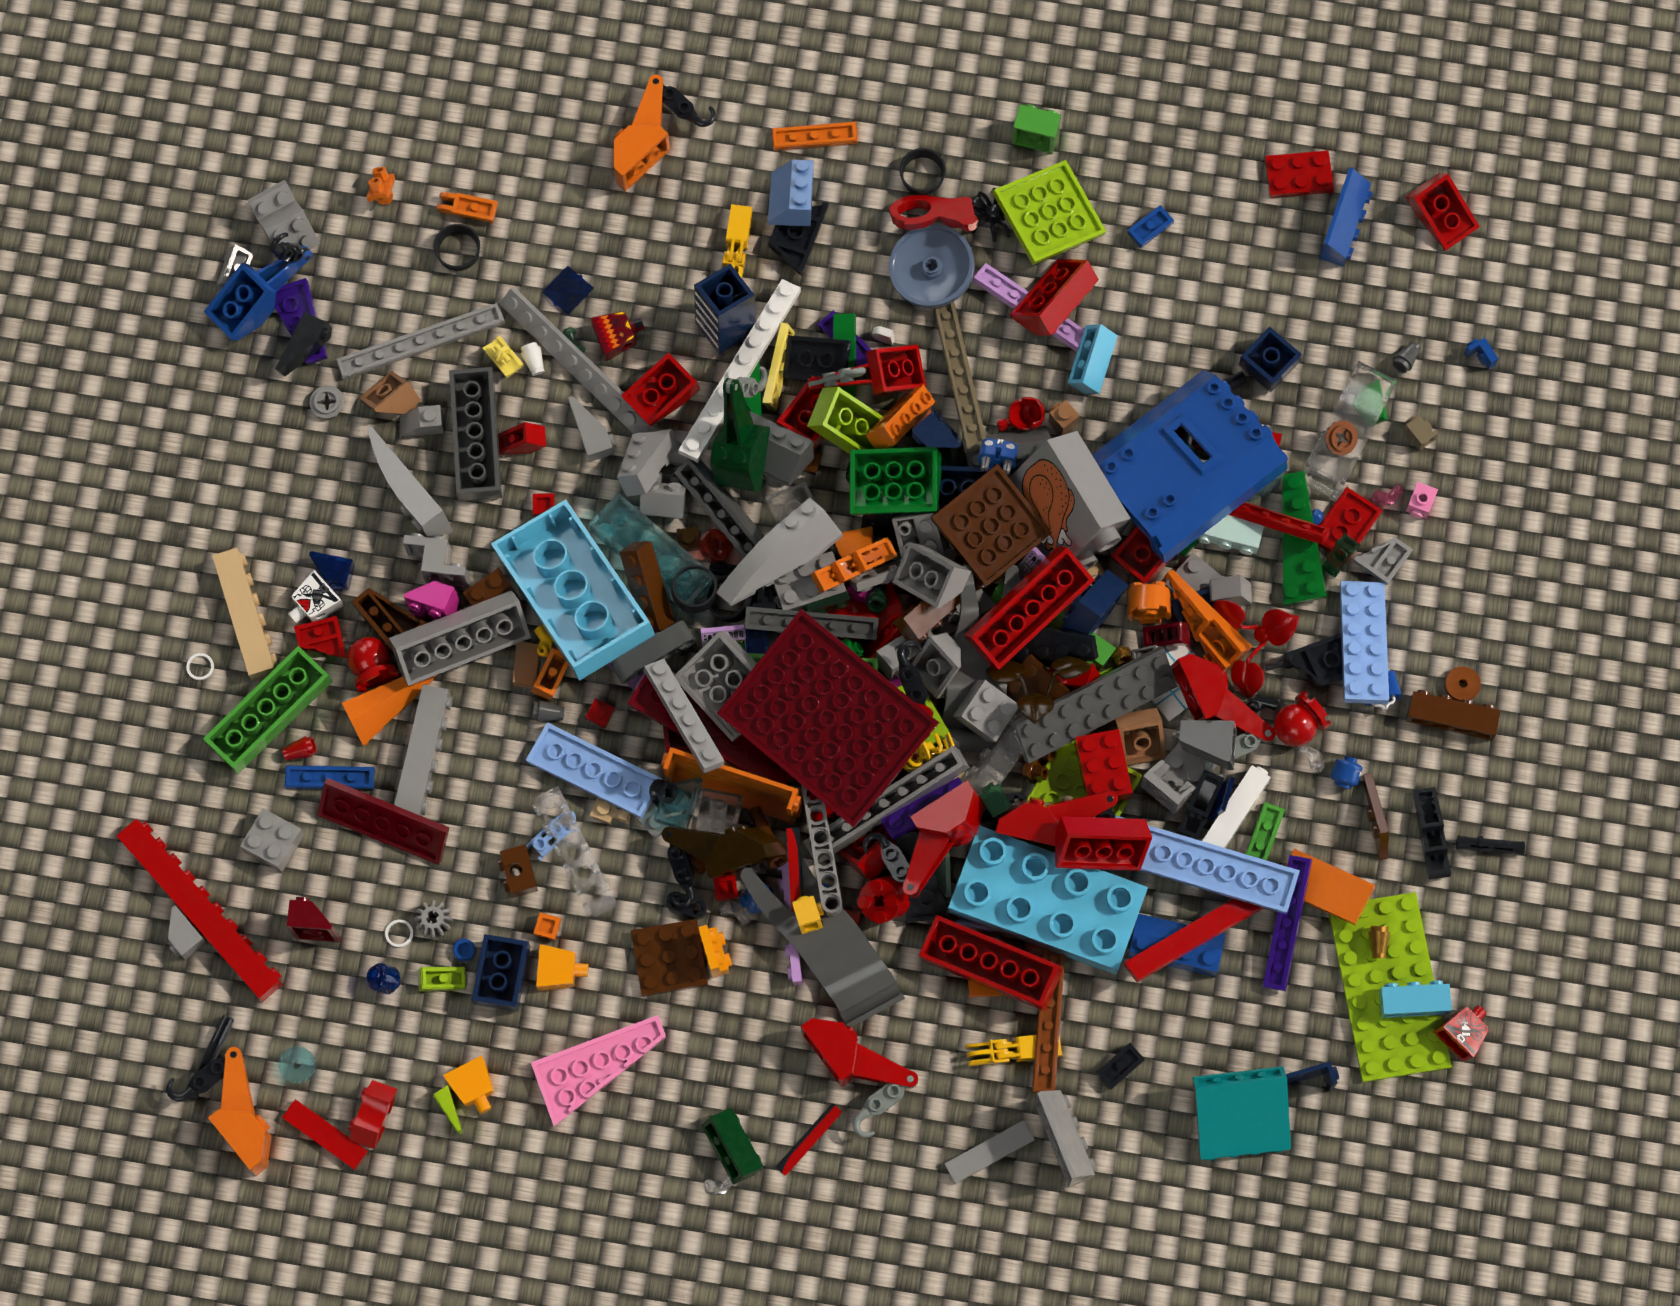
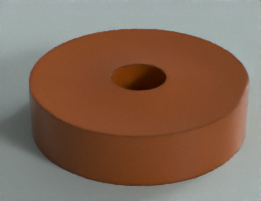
[1444,666,1481,701]

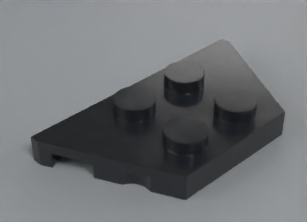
[768,202,829,276]
[1283,633,1343,689]

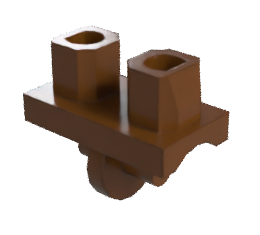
[1017,751,1056,785]

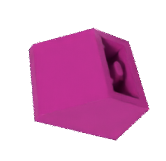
[404,581,461,622]

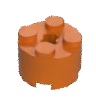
[1127,581,1171,625]

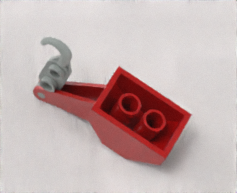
[807,345,926,397]
[1170,654,1276,777]
[801,1018,918,1138]

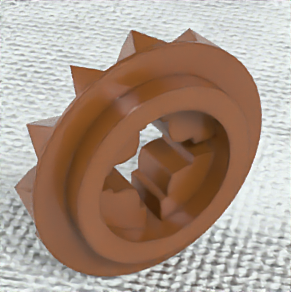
[1324,420,1358,455]

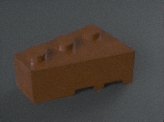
[352,588,427,656]

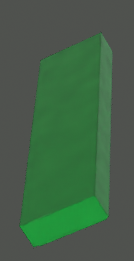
[833,313,856,398]

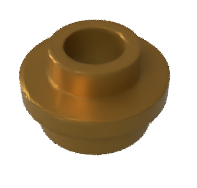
[1110,646,1132,666]

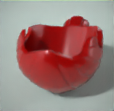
[996,397,1045,432]

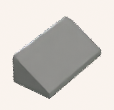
[216,245,254,287]

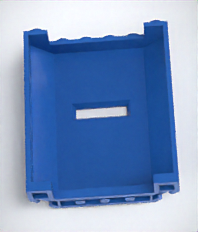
[1092,370,1288,564]

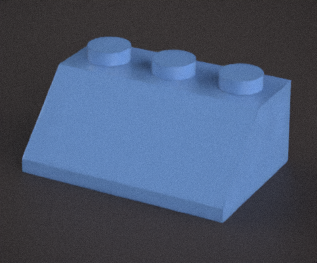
[768,160,814,226]

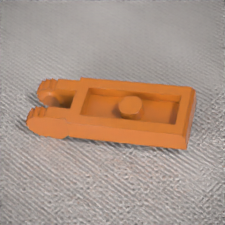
[436,192,498,223]

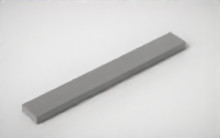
[336,302,505,381]

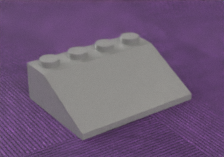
[674,631,757,742]
[1034,1090,1097,1188]

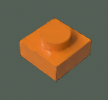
[533,912,562,941]

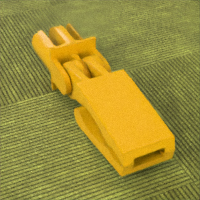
[722,204,753,278]
[965,1034,1063,1066]

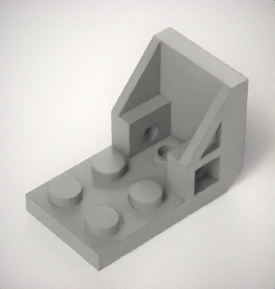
[1141,742,1218,815]

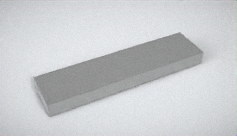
[944,1120,1035,1184]

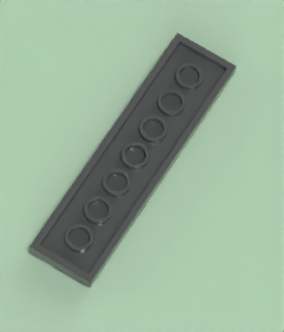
[1012,646,1177,764]

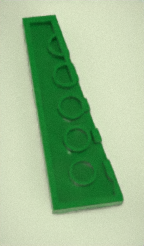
[1282,470,1327,606]

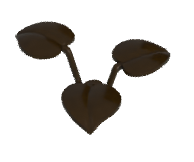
[986,656,1091,724]

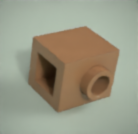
[1048,400,1080,435]

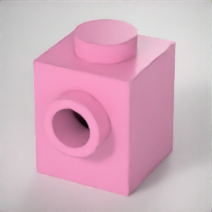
[1406,482,1438,519]

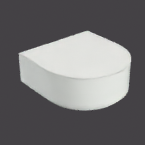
[871,326,895,345]

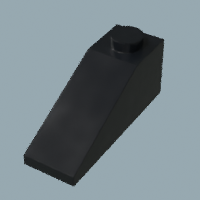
[275,312,332,377]

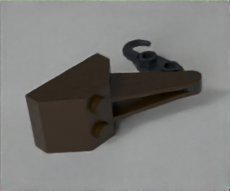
[662,825,786,909]

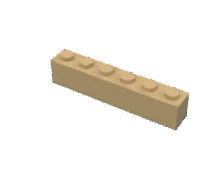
[212,548,279,681]

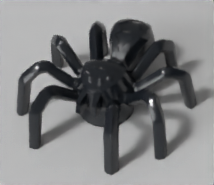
[972,188,1011,242]

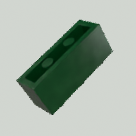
[701,1108,764,1185]

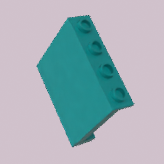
[1192,1066,1291,1160]

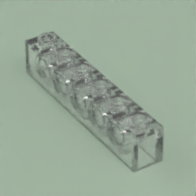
[532,786,618,919]

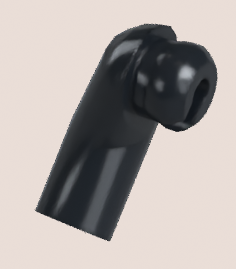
[1247,695,1279,713]

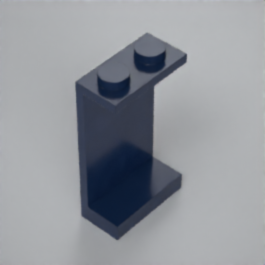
[1286,1061,1339,1092]

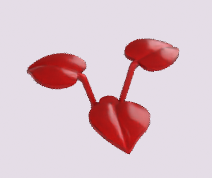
[1213,600,1299,698]

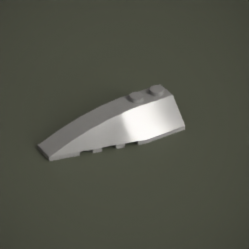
[367,426,453,536]
[716,498,843,606]

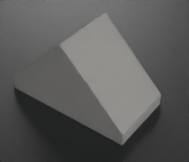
[1209,575,1252,605]

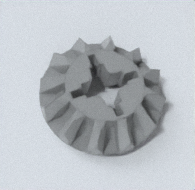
[310,386,345,420]

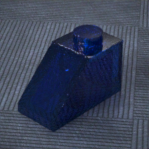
[309,551,355,591]

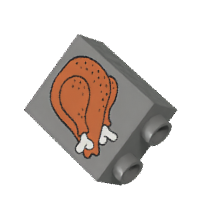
[1009,431,1131,570]

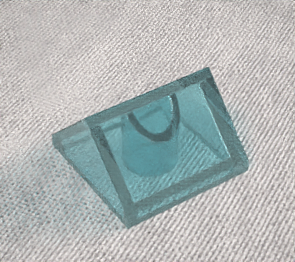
[654,777,703,828]

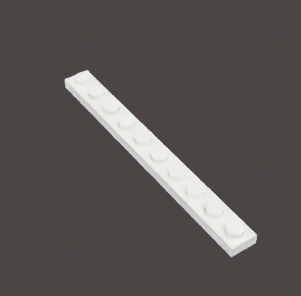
[678,279,801,463]

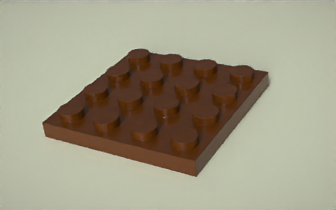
[930,464,1052,588]

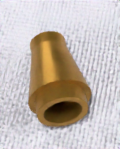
[1368,926,1391,958]

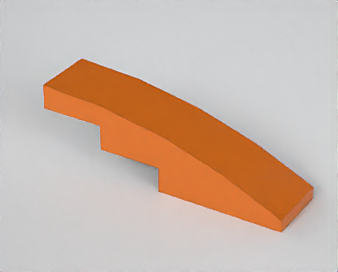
[810,537,898,594]

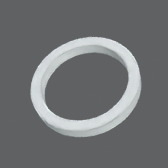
[186,653,214,680]
[385,920,413,948]

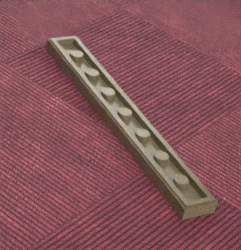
[933,302,986,452]

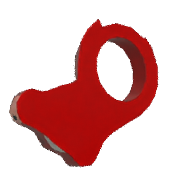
[889,195,978,232]

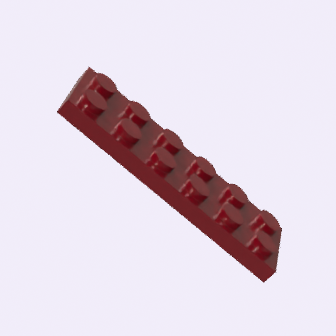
[317,778,450,865]

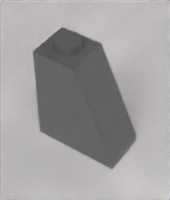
[1176,720,1237,770]

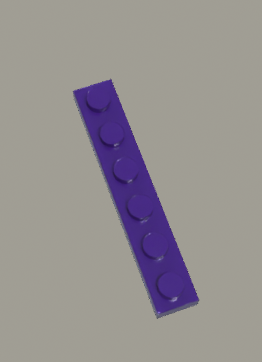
[1263,855,1312,992]

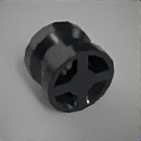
[649,779,678,804]

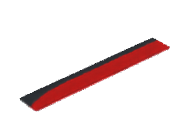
[786,827,804,912]
[776,1104,842,1176]

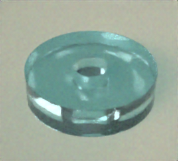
[279,1047,316,1084]

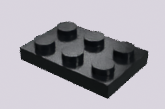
[783,335,851,382]

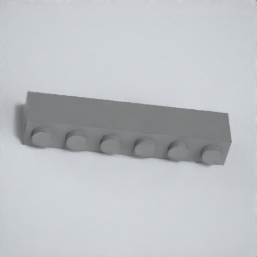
[394,685,453,816]

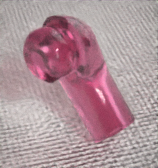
[1372,484,1404,505]

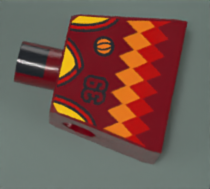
[591,311,645,361]

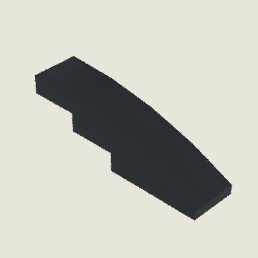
[1413,787,1452,880]

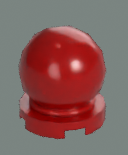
[347,637,399,693]
[1274,691,1331,747]

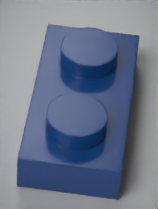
[1127,205,1174,248]

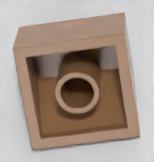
[1114,707,1166,766]

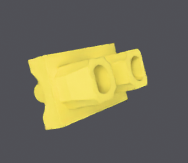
[483,335,524,378]

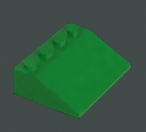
[850,447,941,515]

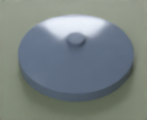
[889,224,975,308]

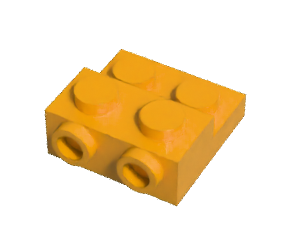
[698,925,732,978]

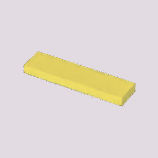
[762,323,795,411]

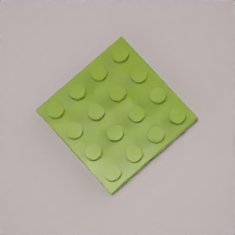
[992,160,1107,265]

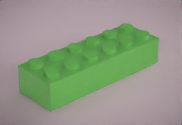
[203,646,332,774]

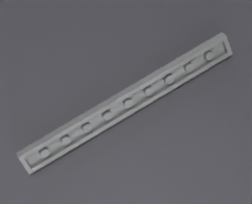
[499,287,662,434]

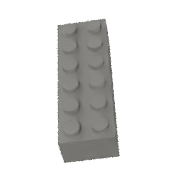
[389,590,531,686]

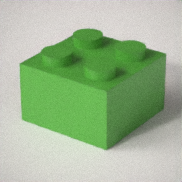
[1012,104,1061,154]

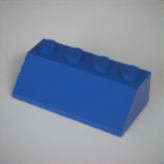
[1319,167,1373,267]
[1128,914,1225,977]

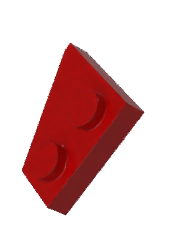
[294,616,347,658]

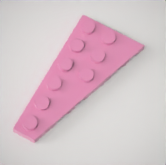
[531,1015,666,1127]

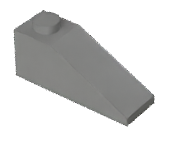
[568,396,616,462]

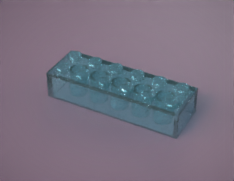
[589,492,715,615]

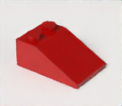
[1405,173,1480,251]
[621,352,700,427]

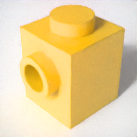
[792,896,824,934]

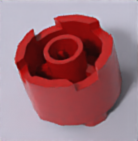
[857,875,910,924]

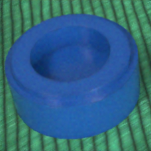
[453,939,476,962]

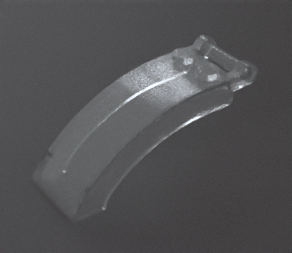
[1303,361,1398,502]

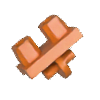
[366,166,395,205]

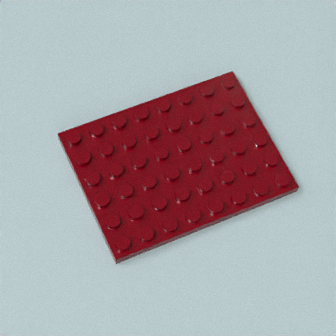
[717,609,940,828]

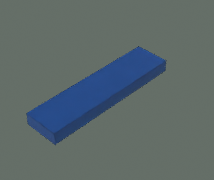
[285,765,375,790]

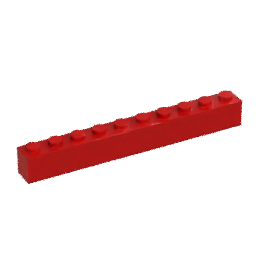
[116,818,283,1003]

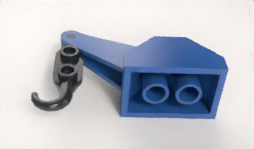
[204,232,313,341]

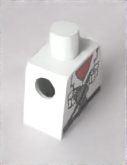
[288,570,344,624]

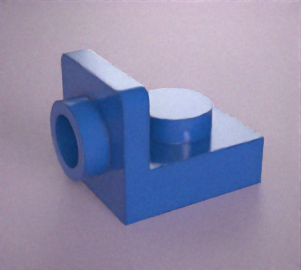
[1464,337,1499,370]

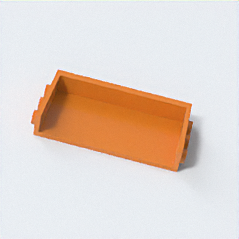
[661,747,803,825]

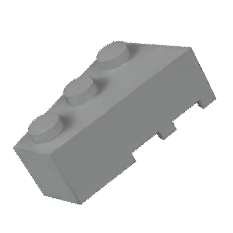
[617,429,680,497]

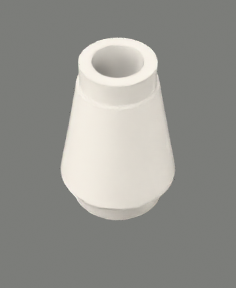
[520,342,545,376]

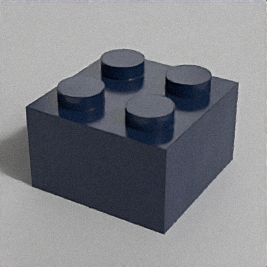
[1239,326,1302,392]

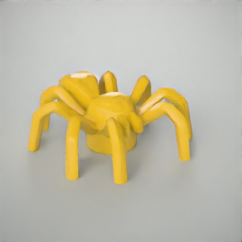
[904,732,954,774]

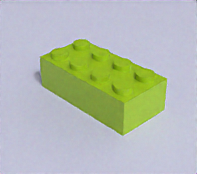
[807,387,894,454]

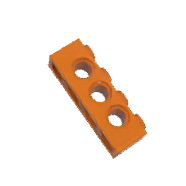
[866,384,935,449]

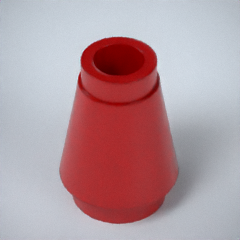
[282,736,317,761]

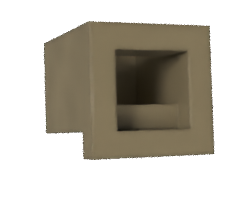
[1403,415,1439,451]

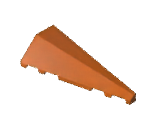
[1164,570,1253,672]
[342,674,438,747]

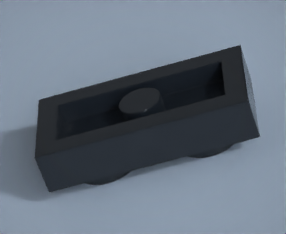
[1096,1043,1145,1090]

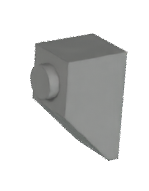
[399,405,444,438]
[168,905,206,960]

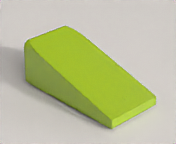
[418,967,466,992]
[434,1085,463,1135]

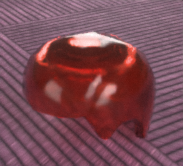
[698,529,733,562]

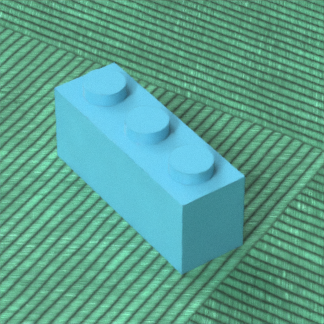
[1067,324,1118,395]
[1379,981,1452,1018]

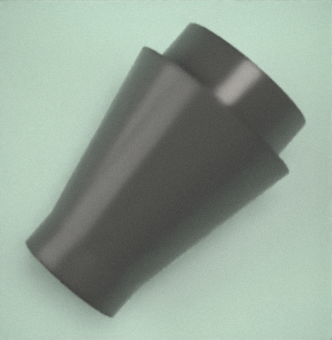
[1392,341,1421,373]
[532,700,564,721]

